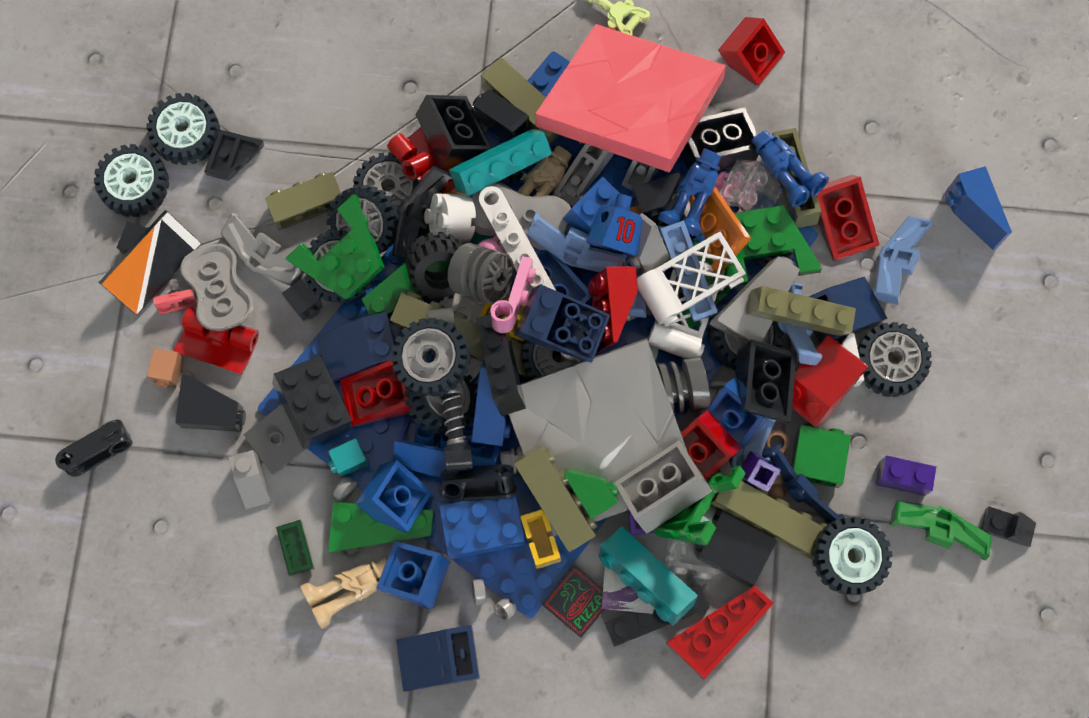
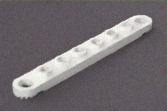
[479,186,578,360]

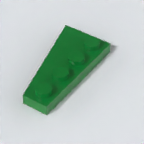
[362,260,450,316]
[328,502,435,553]

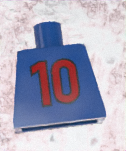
[586,194,642,256]

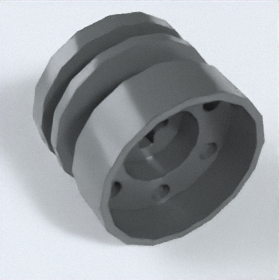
[448,243,514,304]
[657,357,710,414]

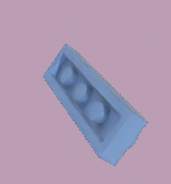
[660,220,718,322]

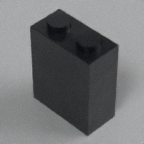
[696,511,777,588]

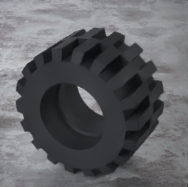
[405,232,462,301]

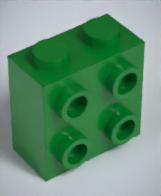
[791,423,851,488]

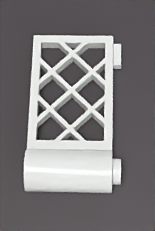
[637,232,746,327]
[647,261,725,359]

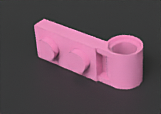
[491,256,536,333]

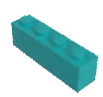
[449,129,552,196]
[598,527,698,626]

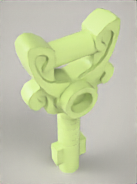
[586,0,651,35]

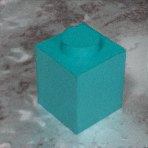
[327,438,369,478]

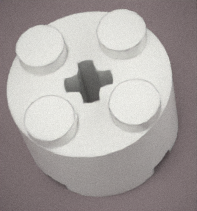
[424,194,476,243]

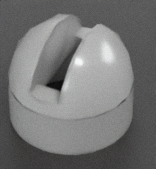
[494,598,516,622]

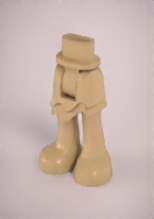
[517,146,572,197]
[300,558,387,629]

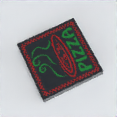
[542,565,605,638]

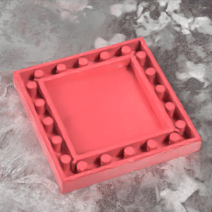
[535,24,726,172]

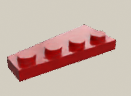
[666,586,774,680]

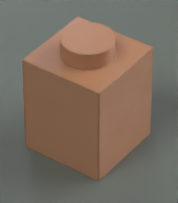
[147,348,184,389]

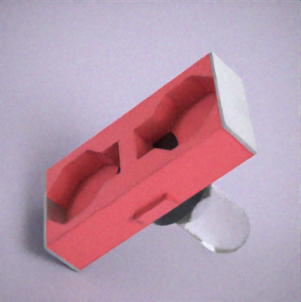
[153,279,197,315]

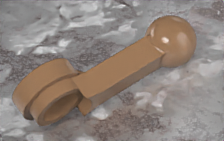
[764,429,789,500]

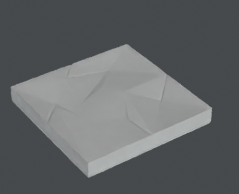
[509,338,688,536]

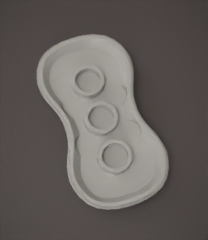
[470,182,571,250]
[180,244,254,331]

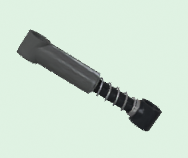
[427,307,473,473]

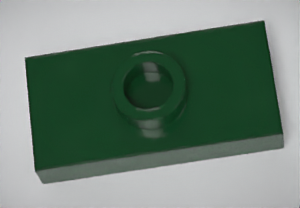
[276,520,315,577]

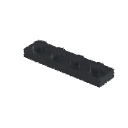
[605,584,709,647]

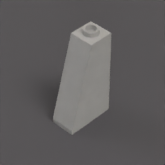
[710,257,800,345]

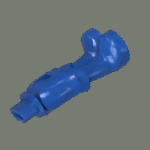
[751,130,829,207]
[657,148,722,237]

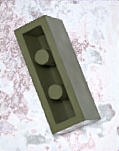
[265,172,341,231]

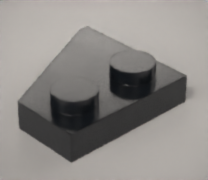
[204,129,264,181]

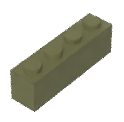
[481,57,560,145]
[772,128,821,228]
[747,286,856,336]
[514,444,597,552]

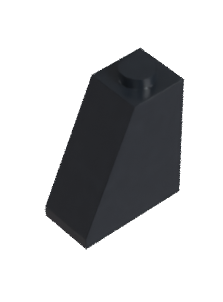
[472,90,530,143]
[175,374,246,432]

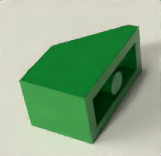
[564,468,620,519]

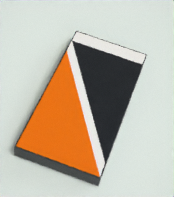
[98,210,202,315]

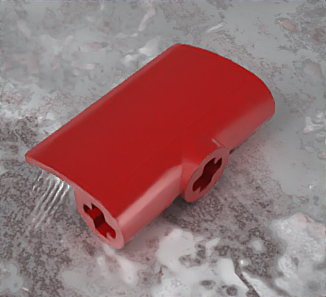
[387,127,455,194]
[173,308,259,374]

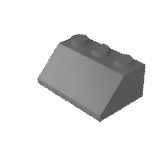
[614,441,712,534]

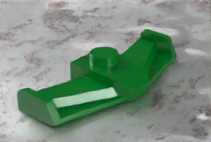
[890,501,991,561]

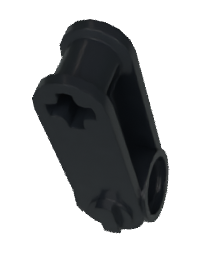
[55,420,133,477]
[439,464,517,502]

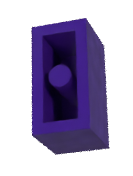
[876,455,937,496]

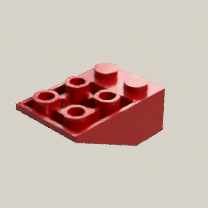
[588,267,638,353]

